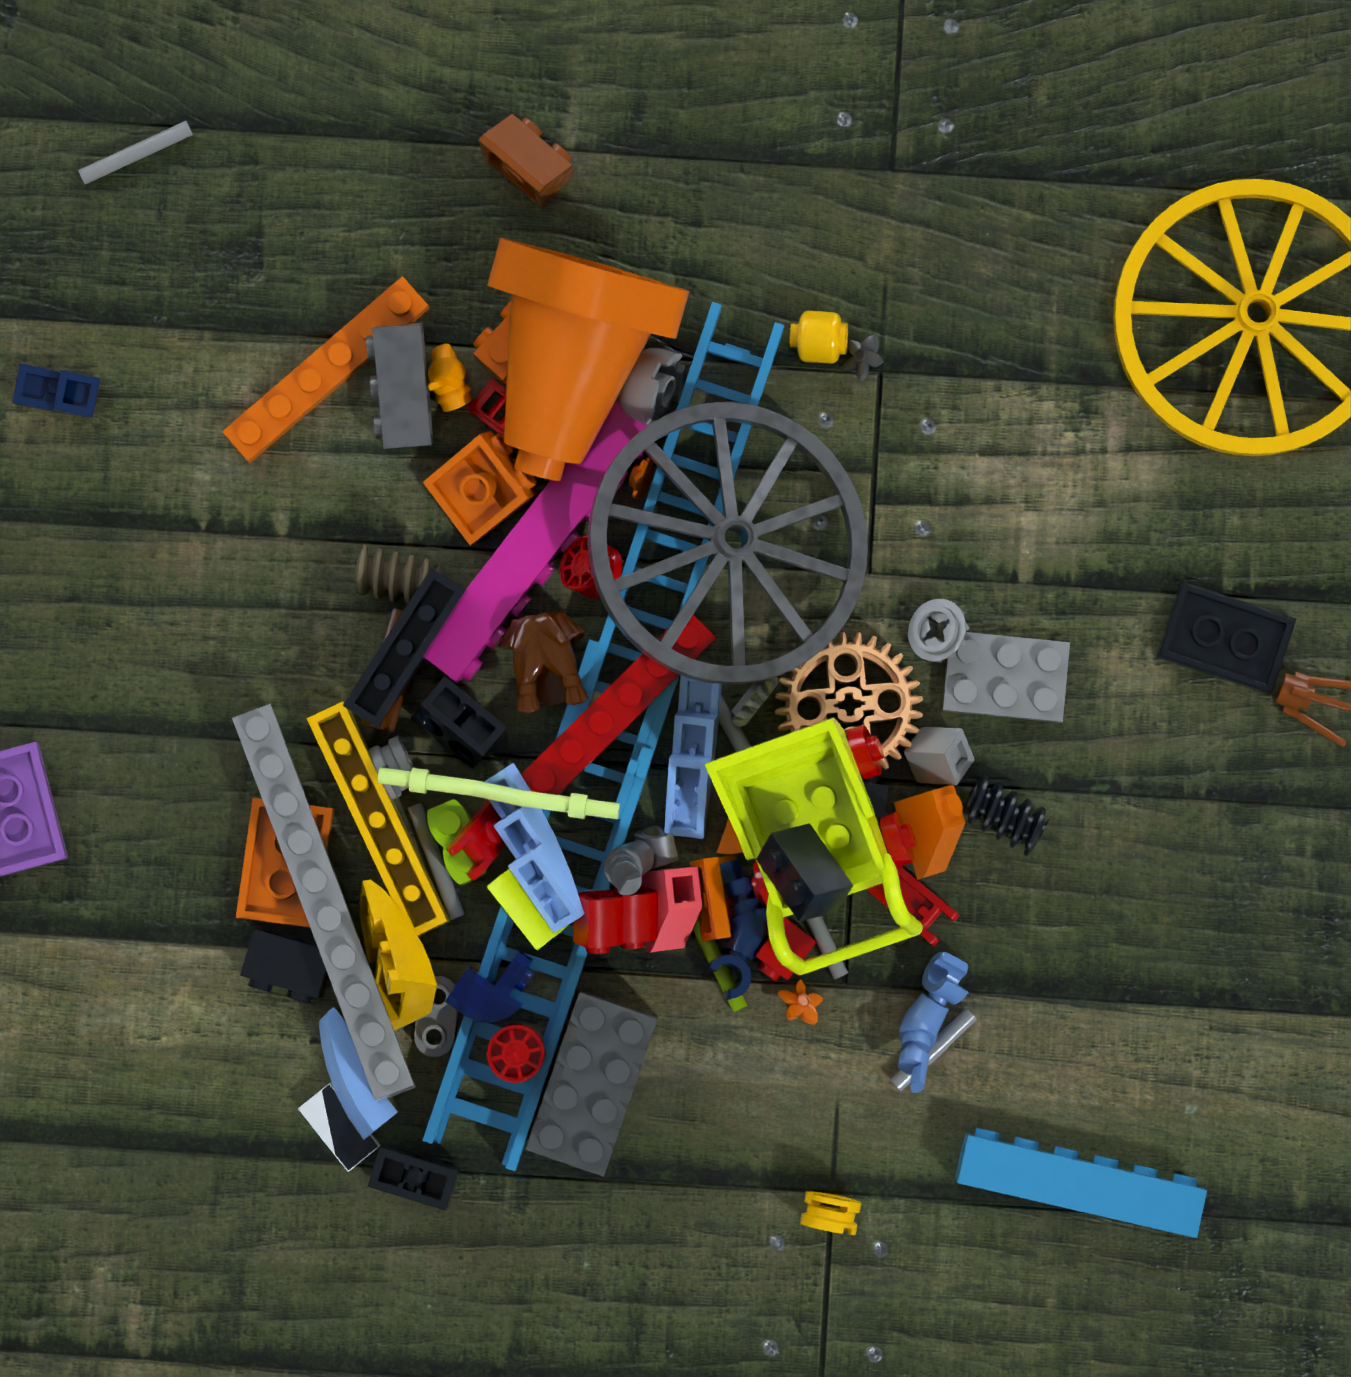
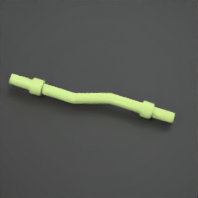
[378,767,620,820]

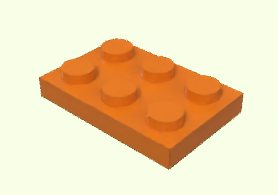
[236,798,334,927]

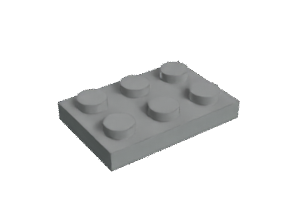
[942,632,1070,723]

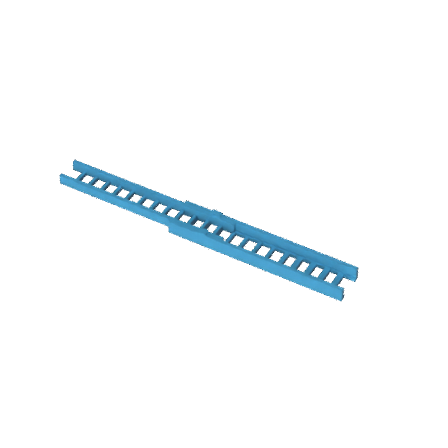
[422,302,784,1171]

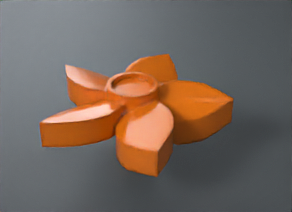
[777,979,824,1025]

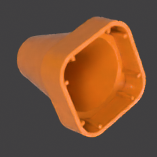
[487,238,689,481]

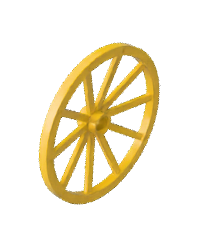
[1113,179,1351,456]

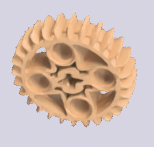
[775,632,923,770]

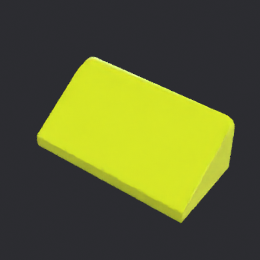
[487,869,570,950]

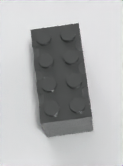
[525,991,658,1177]

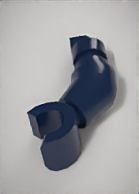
[705,859,769,1000]

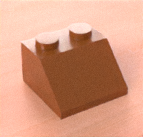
[479,114,574,209]

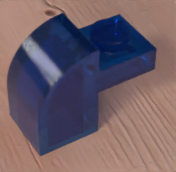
[445,951,535,1023]

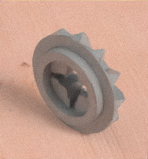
[908,599,970,663]
[731,677,778,727]

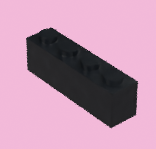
[343,568,468,728]

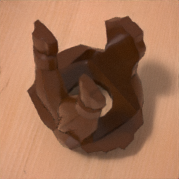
[497,611,588,713]

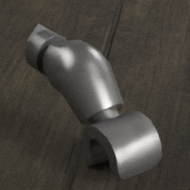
[604,825,679,895]

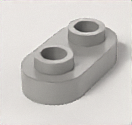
[414,976,460,1057]

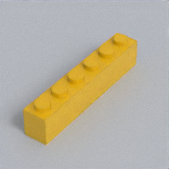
[306,701,450,937]

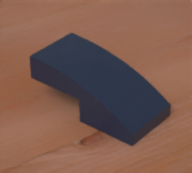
[12,363,100,418]

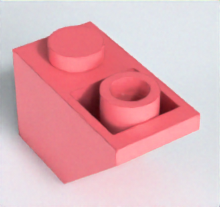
[641,866,702,953]

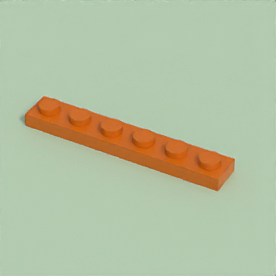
[222,276,430,463]

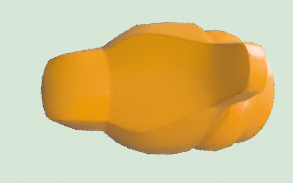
[427,344,472,412]

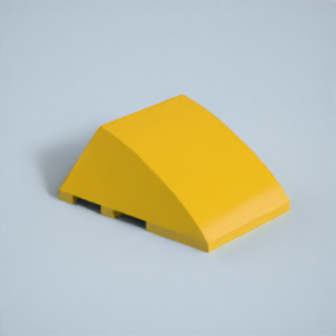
[358,879,437,1031]

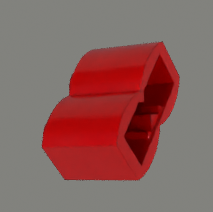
[573,886,658,954]

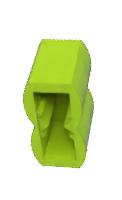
[427,799,489,885]

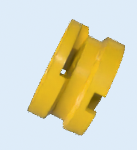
[800,1191,862,1235]

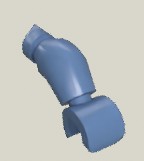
[898,952,969,1093]

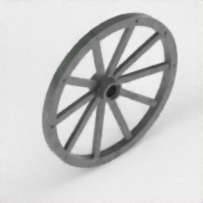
[588,402,868,684]

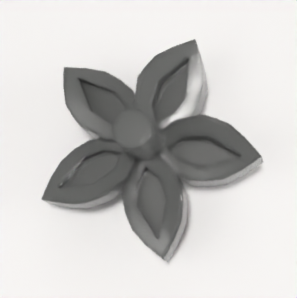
[840,335,884,382]

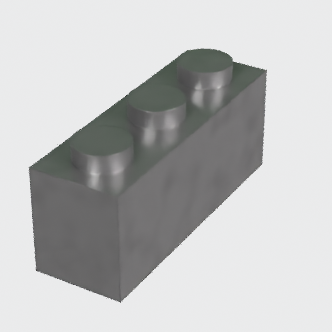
[366,323,434,449]

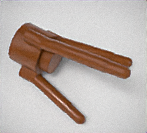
[1275,671,1351,747]

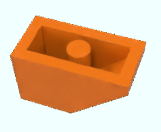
[894,784,966,880]

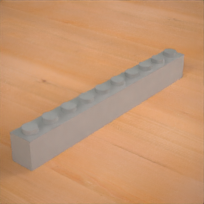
[232,704,416,1102]

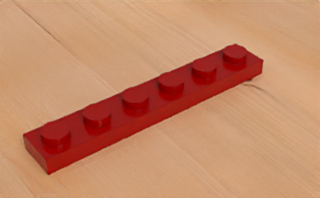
[521,615,716,810]

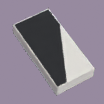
[298,1083,381,1172]

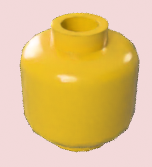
[790,311,848,364]

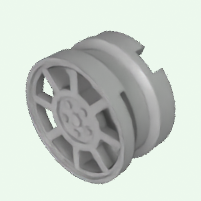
[368,735,414,800]

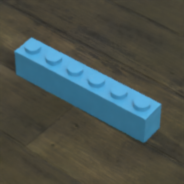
[954,1128,1207,1238]

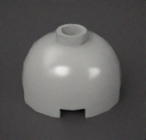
[617,348,686,425]

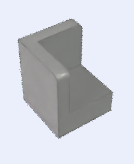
[904,727,975,785]

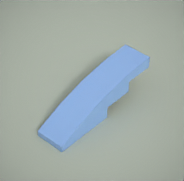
[664,675,722,839]
[484,763,584,933]

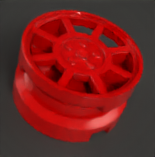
[559,536,622,600]
[487,1024,546,1083]

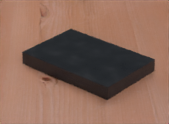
[1156,581,1296,695]

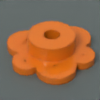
[629,456,654,500]

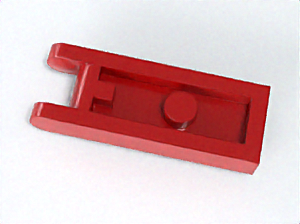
[446,800,506,881]
[865,865,960,947]

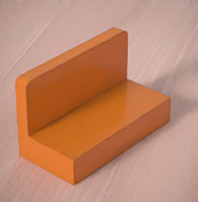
[689,855,737,941]

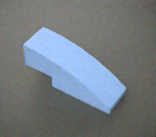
[319,1007,398,1140]

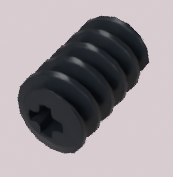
[962,775,1049,856]

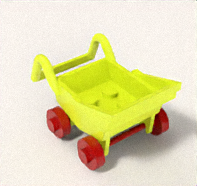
[704,717,923,975]

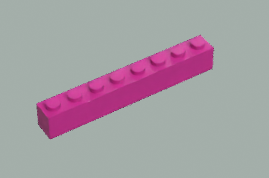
[425,400,648,684]

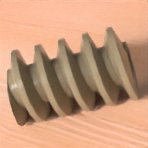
[354,543,442,605]

